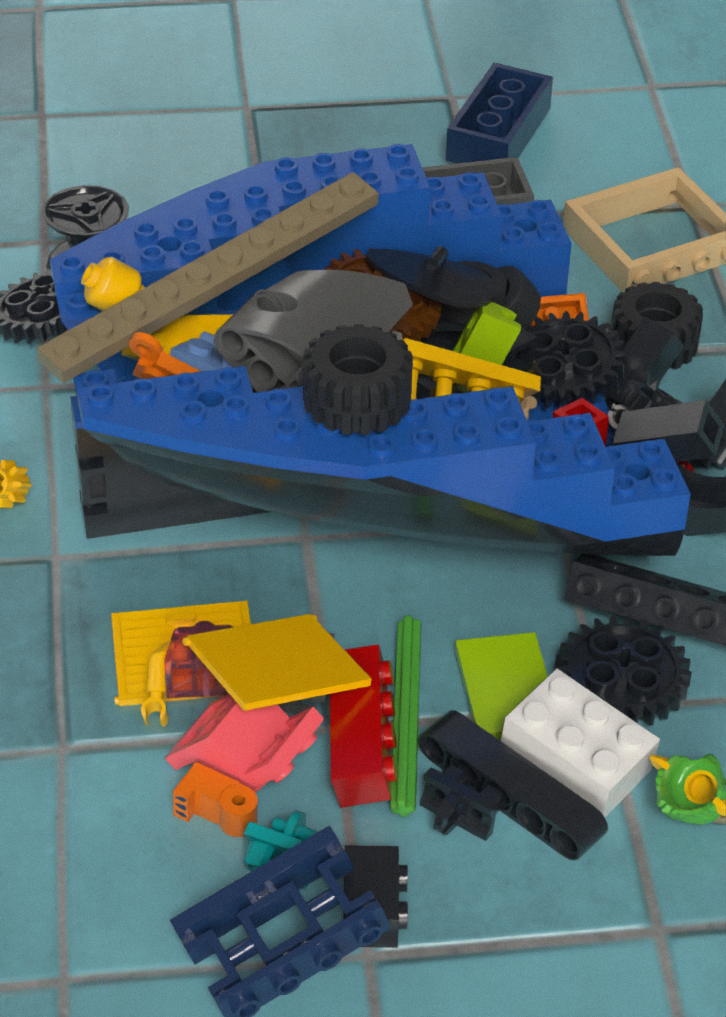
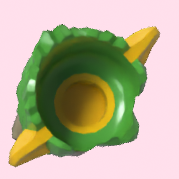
[649,754,726,825]

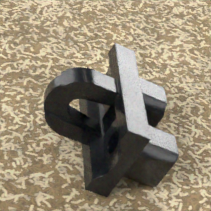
[420,765,502,841]

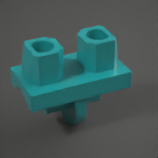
[243,810,317,890]

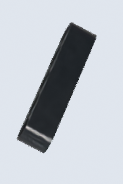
[418,710,608,861]

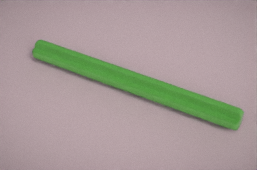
[390,615,422,817]

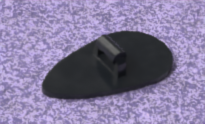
[365,246,497,308]

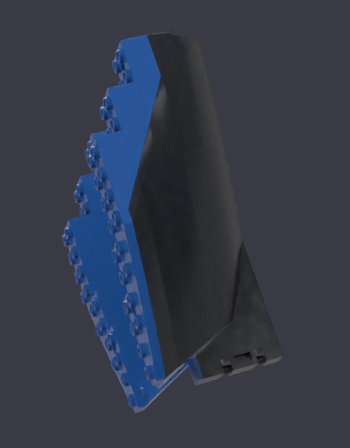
[50,144,691,556]

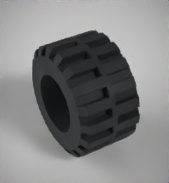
[611,282,703,369]
[303,324,413,435]

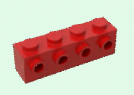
[330,644,398,808]

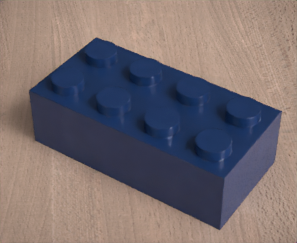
[446,62,553,164]

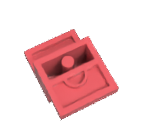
[165,694,324,792]

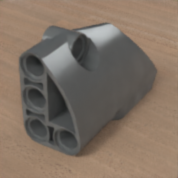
[214,270,413,392]

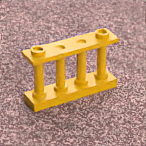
[402,338,541,402]

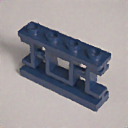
[170,825,390,1017]

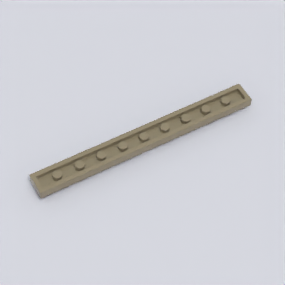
[37,172,379,384]

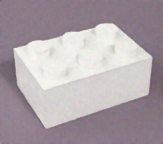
[501,669,660,817]

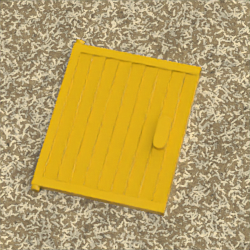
[111,600,251,706]
[182,614,371,711]

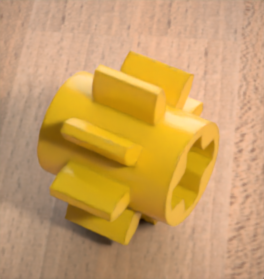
[0,460,32,508]

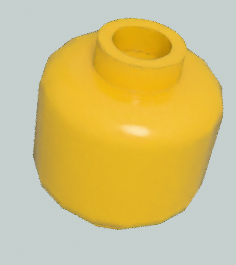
[81,257,145,311]

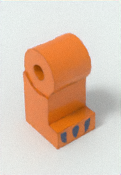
[173,762,258,837]

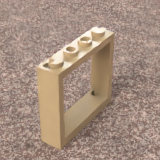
[563,167,726,292]

